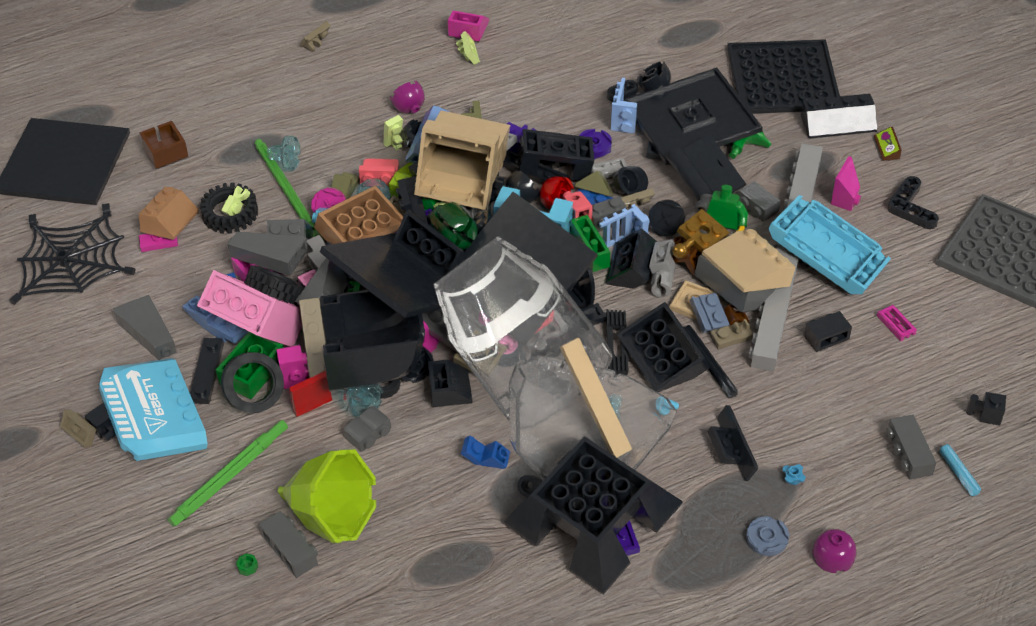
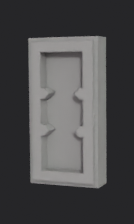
[591,158,627,179]

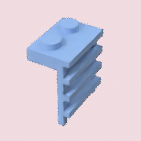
[611,78,637,133]
[599,204,650,247]

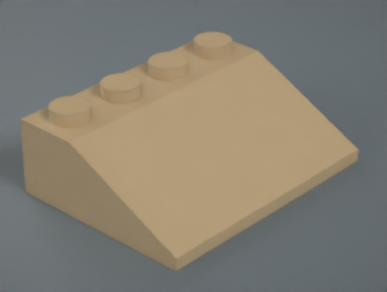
[702,229,796,292]

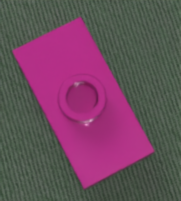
[139,234,178,252]

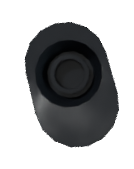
[610,166,648,195]

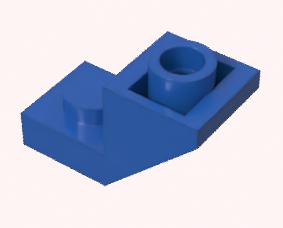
[461,435,510,469]

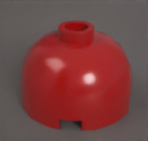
[540,177,574,210]

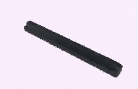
[683,325,738,398]

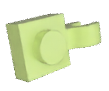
[221,186,250,216]

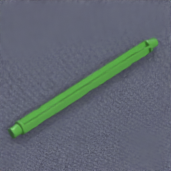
[255,139,316,230]

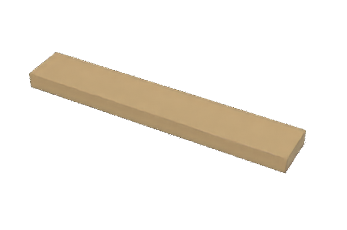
[560,338,632,458]

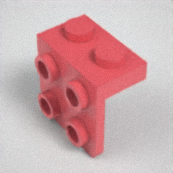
[359,159,399,186]

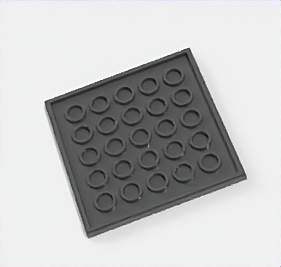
[936,194,1036,308]

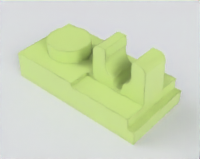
[456,31,480,65]
[383,115,403,150]

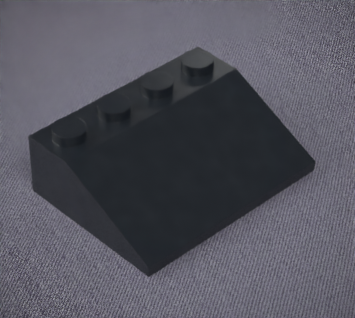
[617,302,711,393]

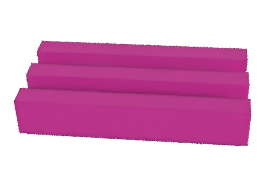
[877,305,917,341]

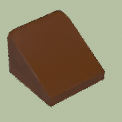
[724,305,749,325]

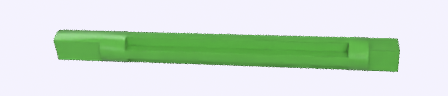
[167,420,288,527]

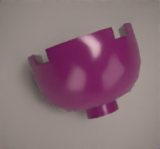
[390,81,425,114]
[812,529,857,573]

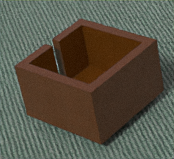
[139,121,188,169]

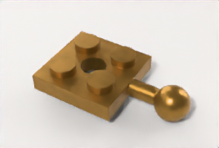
[672,209,730,258]

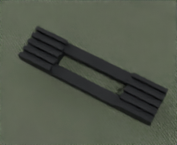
[606,309,629,375]

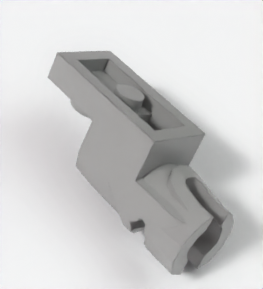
[649,239,676,297]

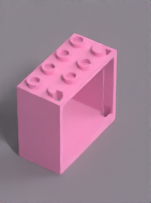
[197,270,303,347]

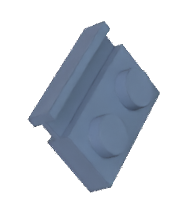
[689,293,730,333]

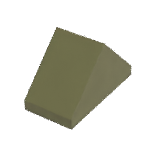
[575,170,613,197]

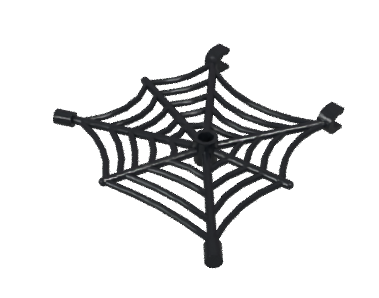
[9,203,136,305]

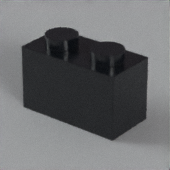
[804,311,852,352]

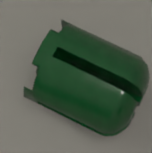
[430,202,478,250]

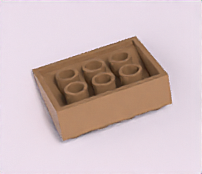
[314,185,403,244]

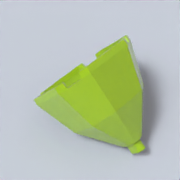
[278,449,376,543]

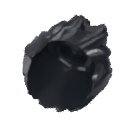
[402,119,421,148]

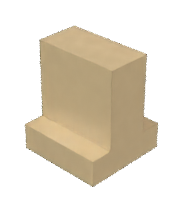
[414,110,510,210]

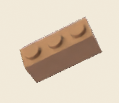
[139,186,199,240]

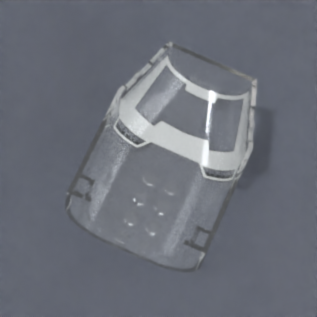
[434,237,613,428]

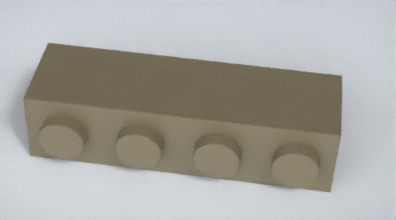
[299,298,326,378]

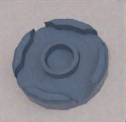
[746,516,789,556]

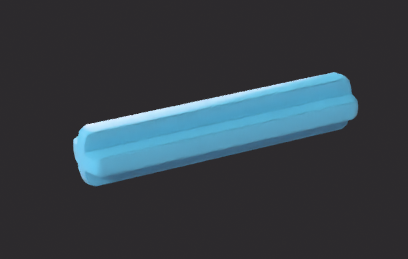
[940,444,981,496]

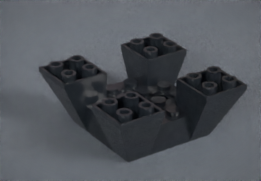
[504,435,683,595]

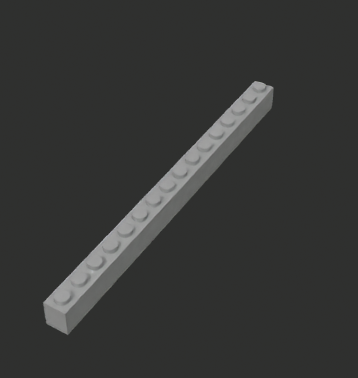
[748,143,823,372]

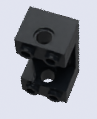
[517,129,594,181]

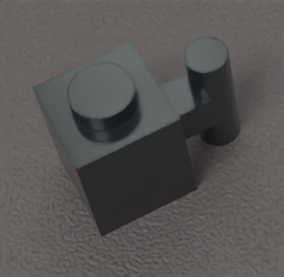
[966,392,1006,426]
[85,402,116,442]

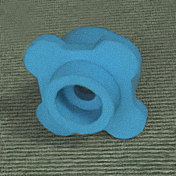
[783,464,806,485]

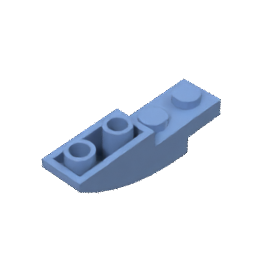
[182,295,249,344]

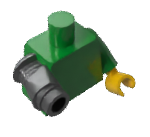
[695,185,748,232]

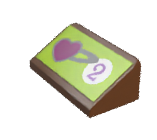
[874,127,902,161]

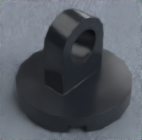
[648,199,685,236]

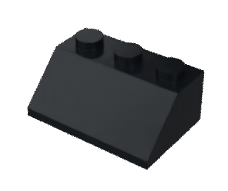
[605,228,657,289]

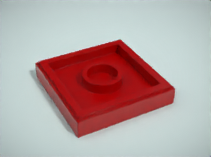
[289,371,332,417]

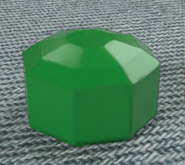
[236,553,258,576]

